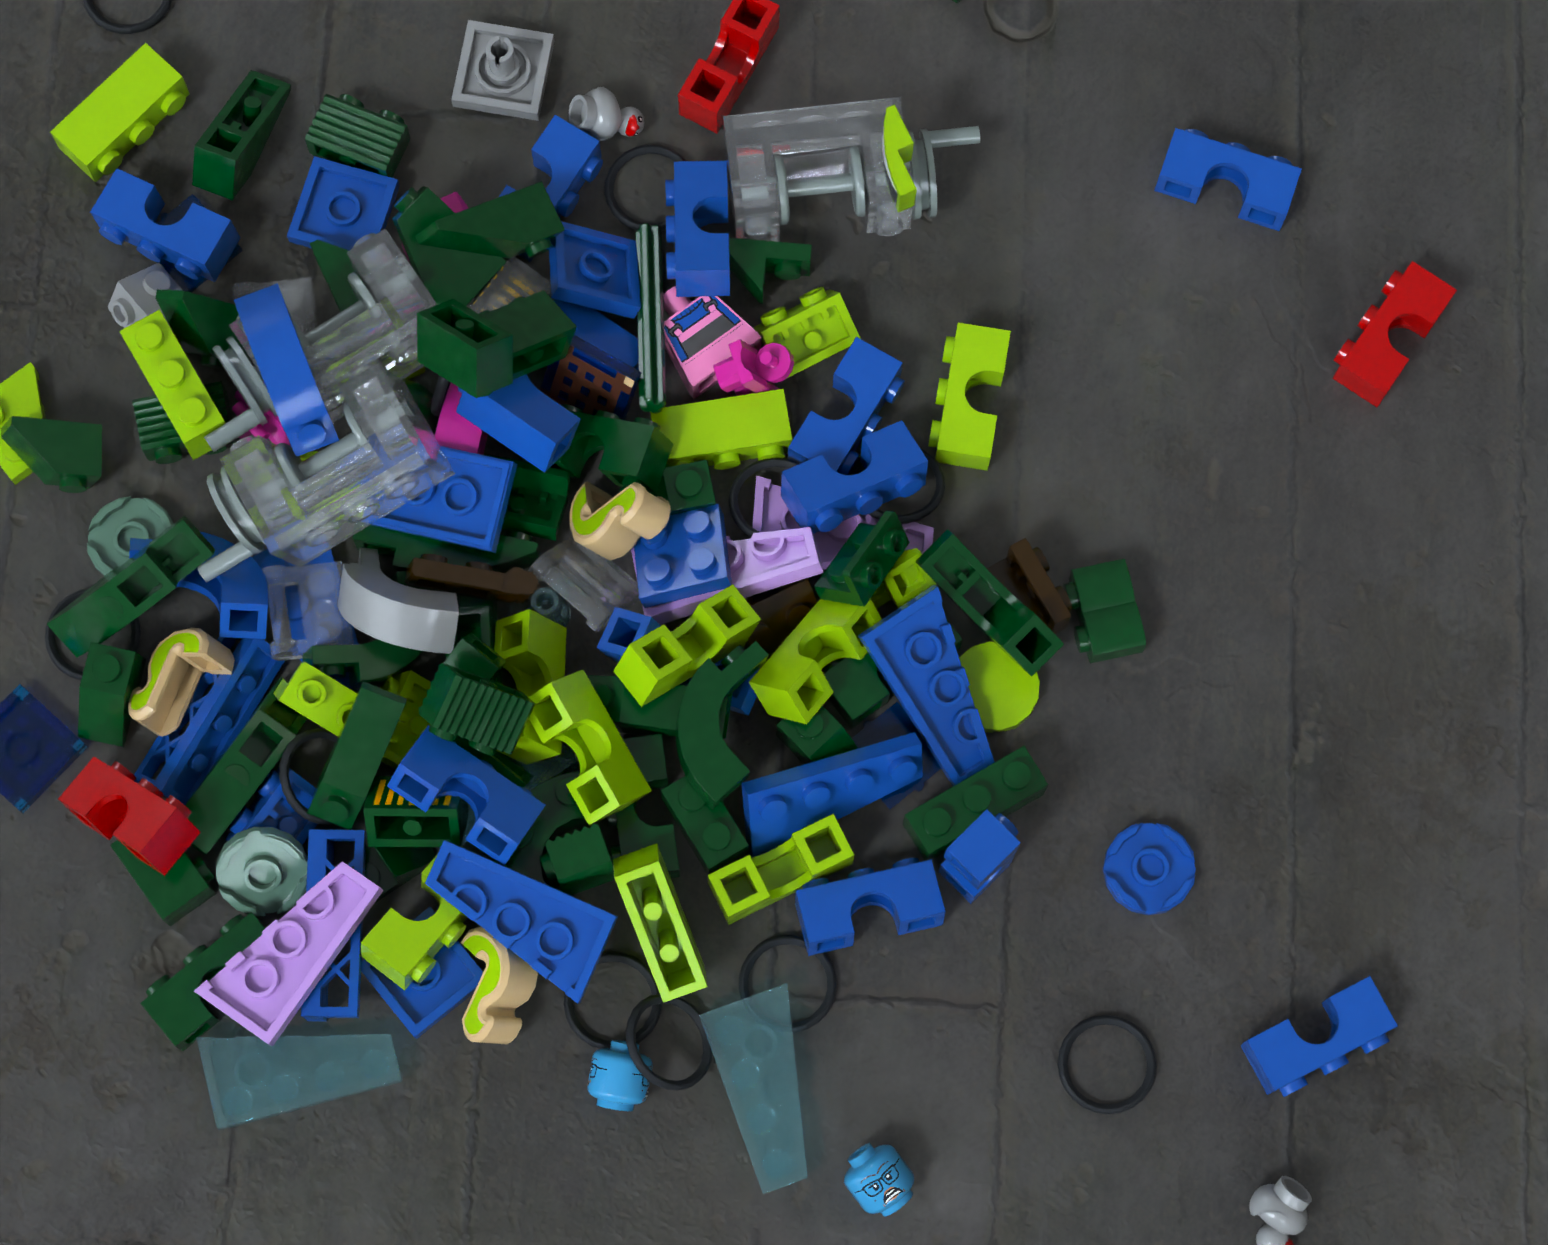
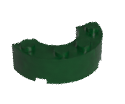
[494,771,591,884]

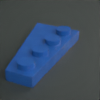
[858,585,995,786]
[741,732,923,857]
[425,840,618,1004]

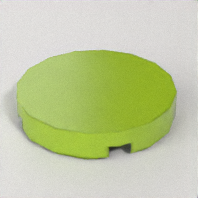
[959,641,1040,733]

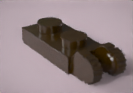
[405,554,539,604]

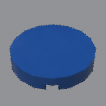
[1103,823,1196,915]

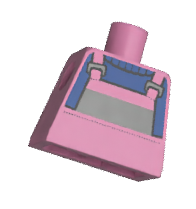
[663,286,762,399]

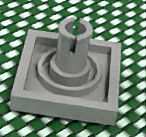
[451,20,555,121]

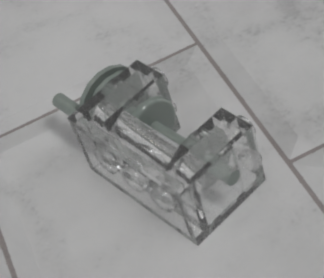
[723,97,980,242]
[204,229,437,452]
[198,363,455,582]

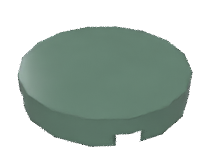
[87,496,174,576]
[216,827,308,916]

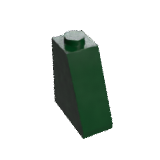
[392,186,506,308]

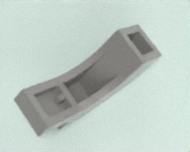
[338,547,459,654]

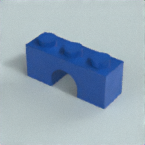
[499,115,603,262]
[1154,128,1302,231]
[665,160,730,297]
[90,168,241,282]
[788,337,905,475]
[781,420,928,534]
[387,725,546,866]
[938,809,1021,904]
[795,858,946,956]
[1240,976,1398,1097]

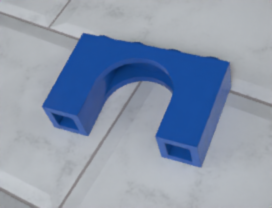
[456,299,639,473]

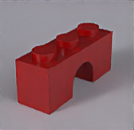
[678,0,780,134]
[1332,261,1457,407]
[58,757,201,876]

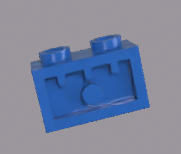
[226,767,317,845]

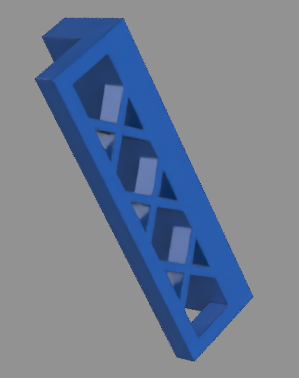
[134,637,287,805]
[301,829,367,1022]

